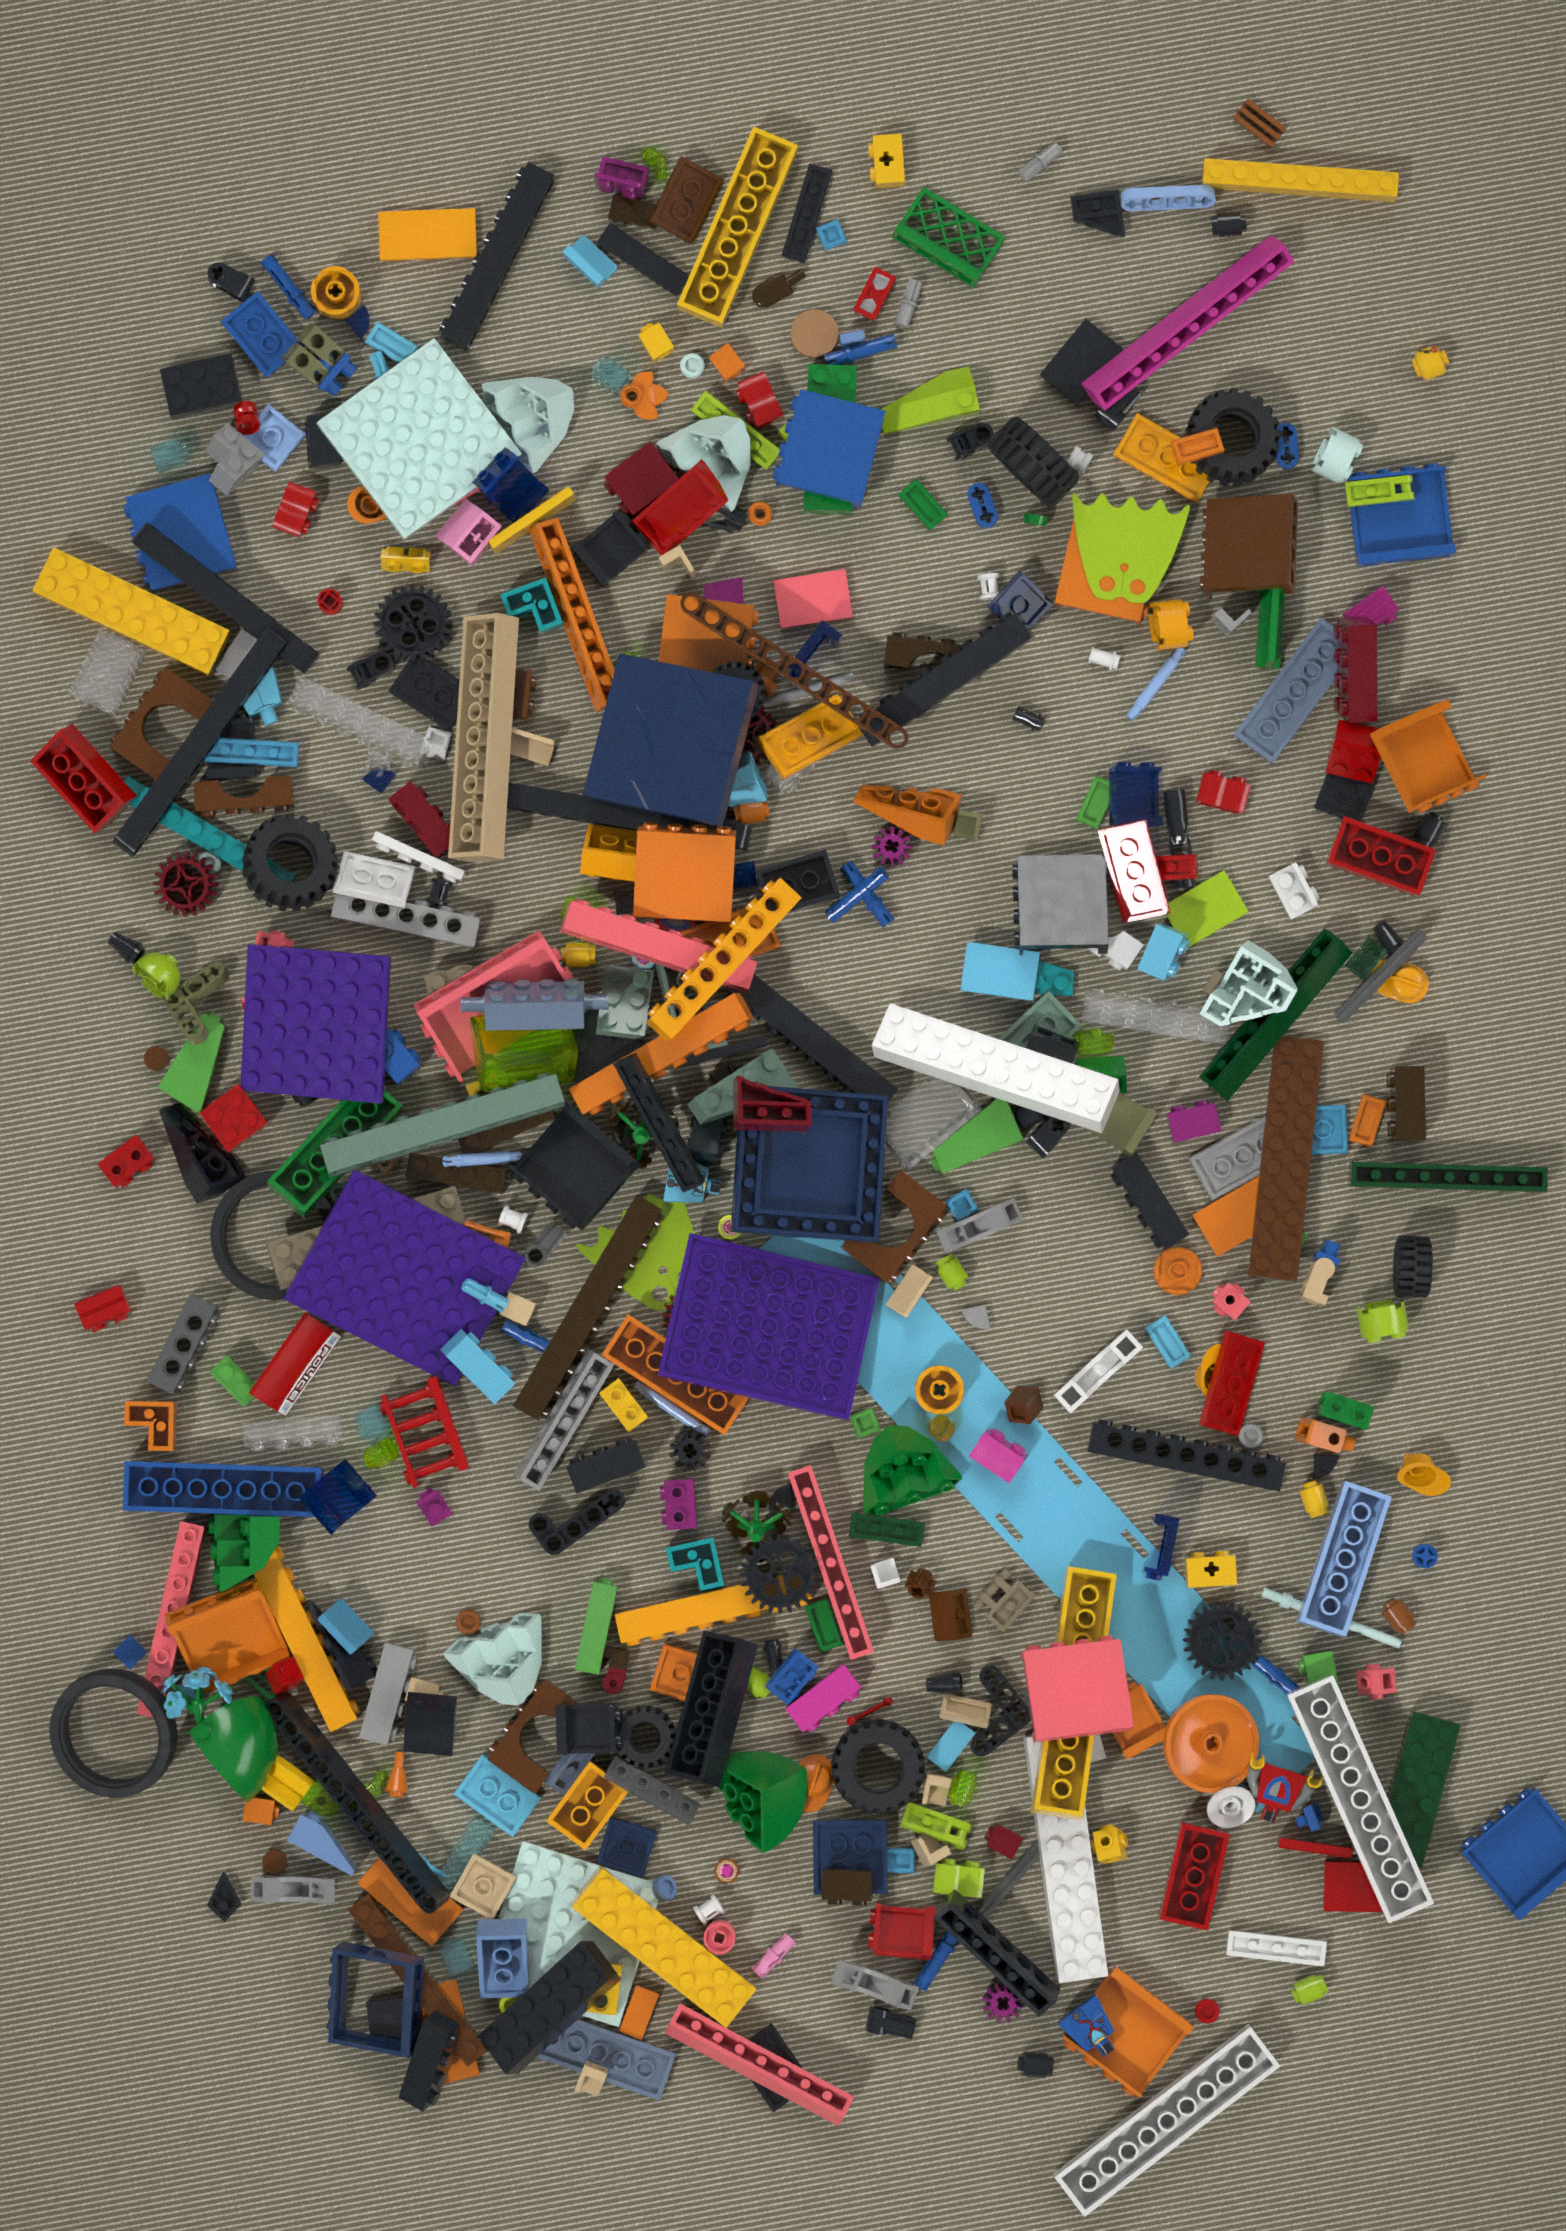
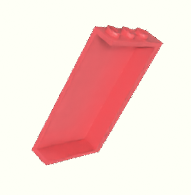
[413,930,574,1082]

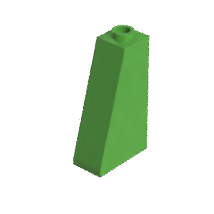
[157,1012,227,1113]
[930,1098,1023,1174]
[575,1578,618,1675]

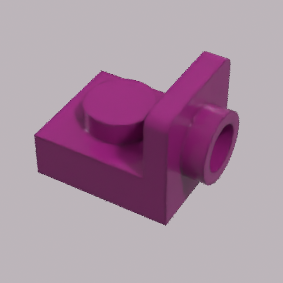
[416,1488,453,1527]

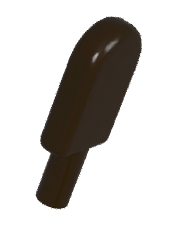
[752,269,806,308]

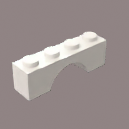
[1088,931,1144,971]
[1053,1329,1143,1413]

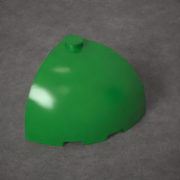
[188,1696,278,1802]
[717,1751,807,1853]

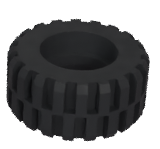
[1184,388,1280,486]
[988,416,1079,507]
[242,814,338,912]
[831,1719,925,1815]

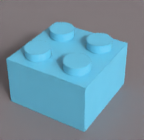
[1138,923,1190,981]

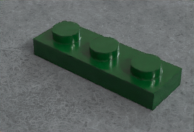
[849,1512,925,1547]

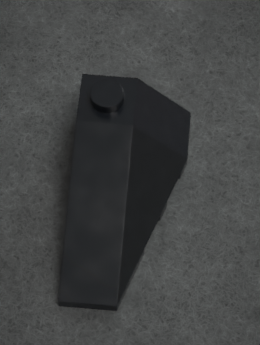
[159,1103,246,1203]
[306,1599,378,1691]

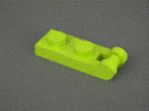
[1344,475,1415,508]
[899,1802,972,1850]

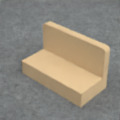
[659,545,695,579]
[510,727,556,767]
[886,1264,933,1318]

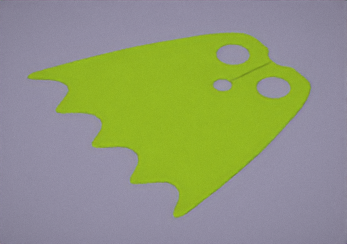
[1072,493,1190,603]
[576,1194,695,1311]

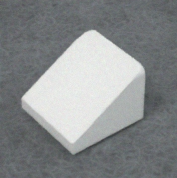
[421,727,452,761]

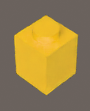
[638,323,675,363]

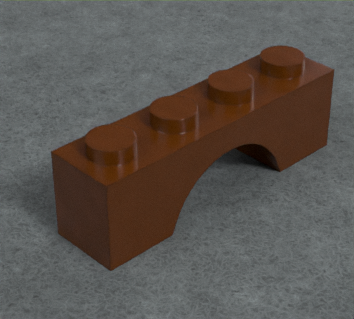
[193,775,295,817]

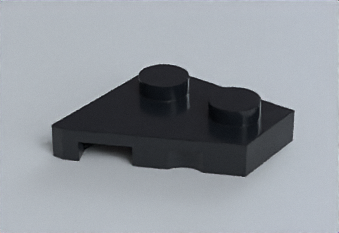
[1070,190,1125,238]

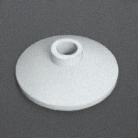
[1207,1787,1255,1828]

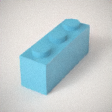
[440,1329,515,1404]

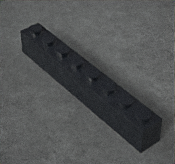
[439,162,555,351]
[859,611,1035,747]
[727,974,898,1101]

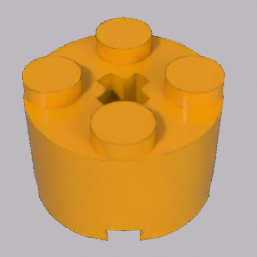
[311,266,362,320]
[1149,599,1193,651]
[915,1365,964,1414]

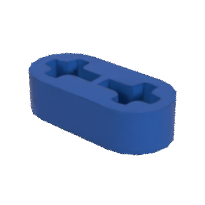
[1275,423,1299,470]
[967,483,998,529]

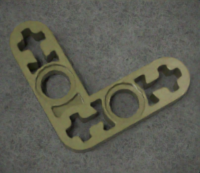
[164,962,230,1045]

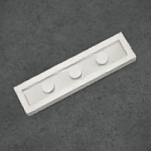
[372,831,466,883]
[1226,1930,1327,1966]

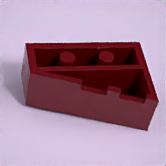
[388,781,450,859]
[733,1075,812,1132]

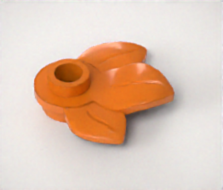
[620,372,669,420]

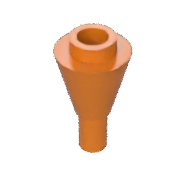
[384,1752,408,1798]

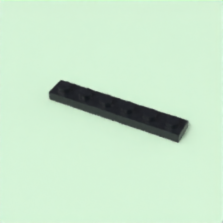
[613,1053,706,1193]

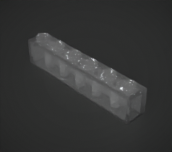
[288,676,434,769]
[1080,988,1229,1046]

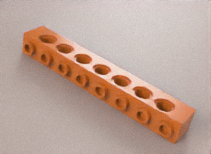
[529,517,615,713]

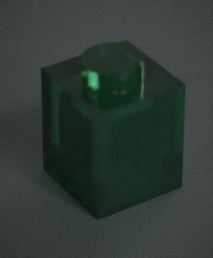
[1345,936,1388,981]

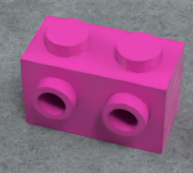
[969,1428,1028,1483]

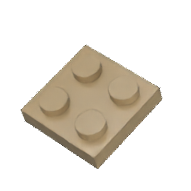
[450,1853,517,1919]

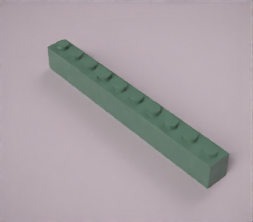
[320,1073,565,1178]

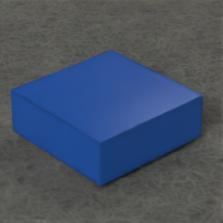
[113,1635,148,1670]

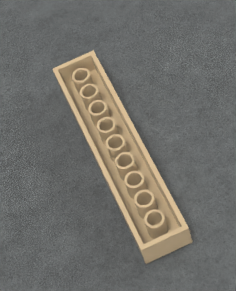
[448,613,519,862]

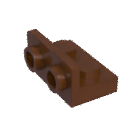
[513,669,537,721]

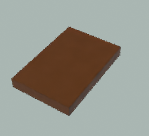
[648,156,723,244]

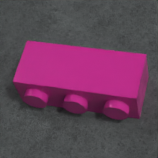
[785,1663,862,1733]

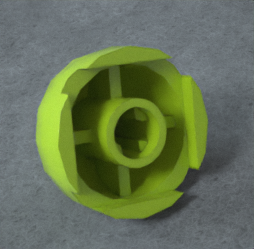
[132,952,181,1000]

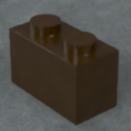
[822,1868,874,1906]

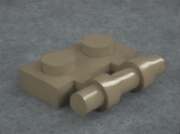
[972,1568,1036,1633]

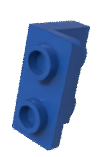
[764,1648,819,1705]

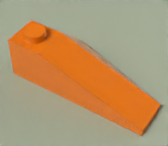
[854,785,962,845]

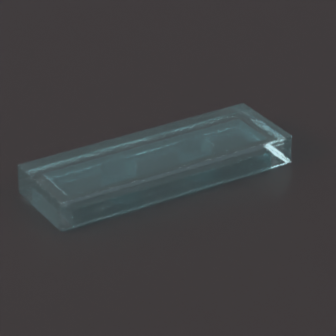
[437,1816,495,1890]

